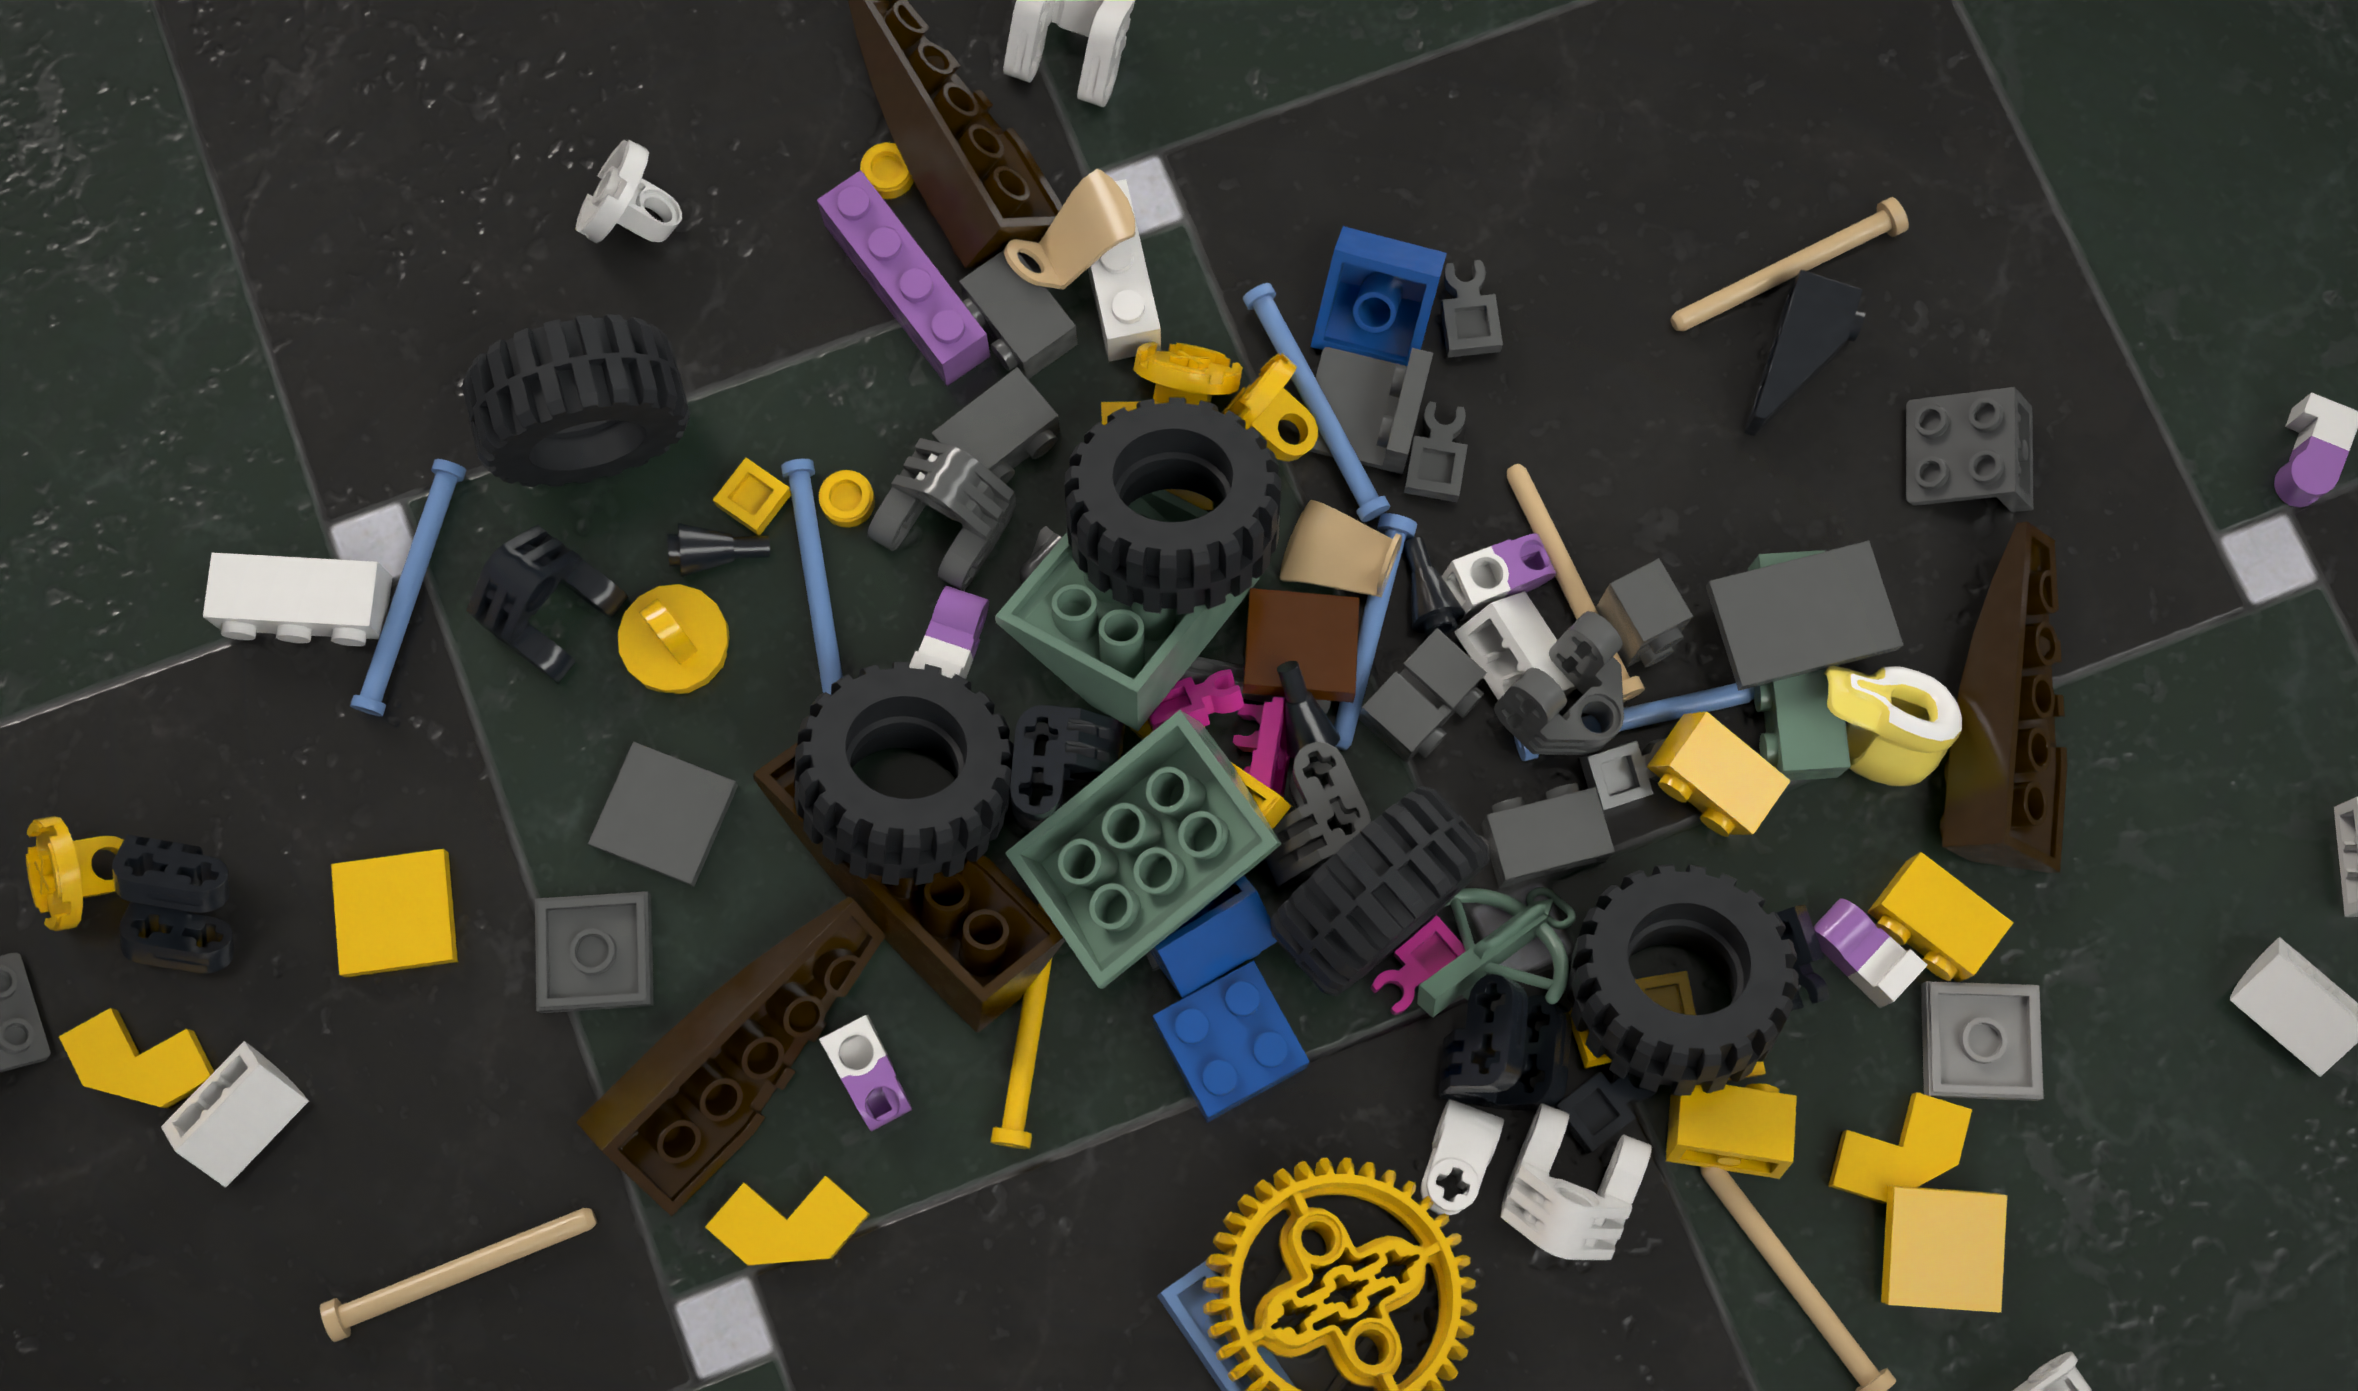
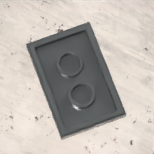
[1706,541,1903,691]

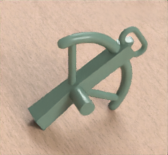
[1417,887,1576,1018]

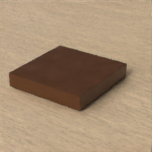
[1243,588,1359,703]

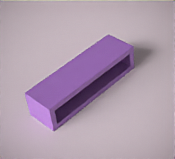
[817,170,991,386]

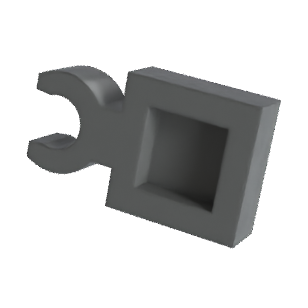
[1440,260,1503,358]
[1404,402,1468,502]
[1579,738,1666,811]

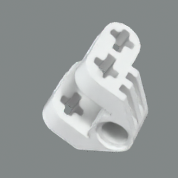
[1003,0,1135,107]
[1501,1103,1652,1260]

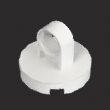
[575,140,682,243]

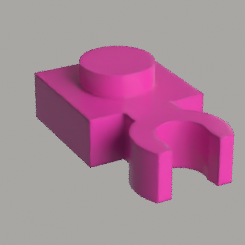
[1148,669,1245,732]
[1370,916,1465,1015]

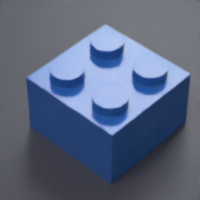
[1153,960,1310,1123]

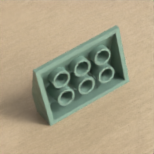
[995,490,1259,731]
[1005,710,1282,989]

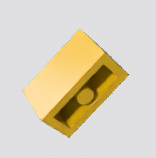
[1647,712,1790,837]
[1867,852,2014,982]
[1666,1083,1797,1179]

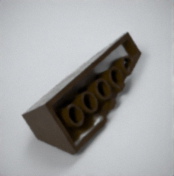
[848,0,1063,268]
[1940,522,2068,873]
[753,742,1066,1033]
[576,896,886,1217]

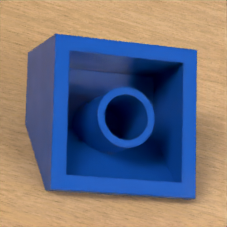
[1310,226,1447,366]
[1150,875,1278,999]

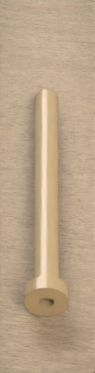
[1670,197,1909,331]
[1507,464,1645,703]
[1700,1167,1897,1391]
[320,1208,597,1342]

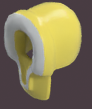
[1824,666,1962,786]

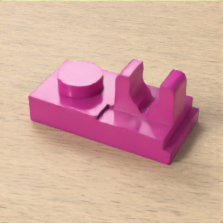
[1233,697,1290,797]

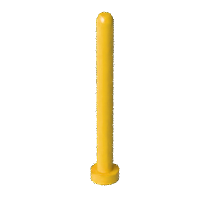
[990,903,1053,1149]

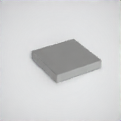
[1921,981,2043,1101]

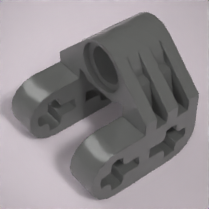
[867,438,1016,591]
[1494,611,1624,755]
[1264,742,1371,888]

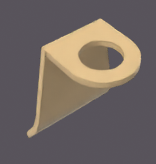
[1004,169,1135,290]
[1280,500,1402,598]

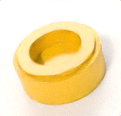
[860,142,914,199]
[819,470,875,528]

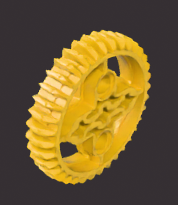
[1203,1158,1477,1391]

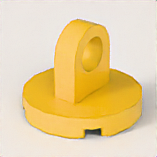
[1133,342,1243,405]
[1222,353,1318,462]
[618,584,730,694]
[26,816,124,931]

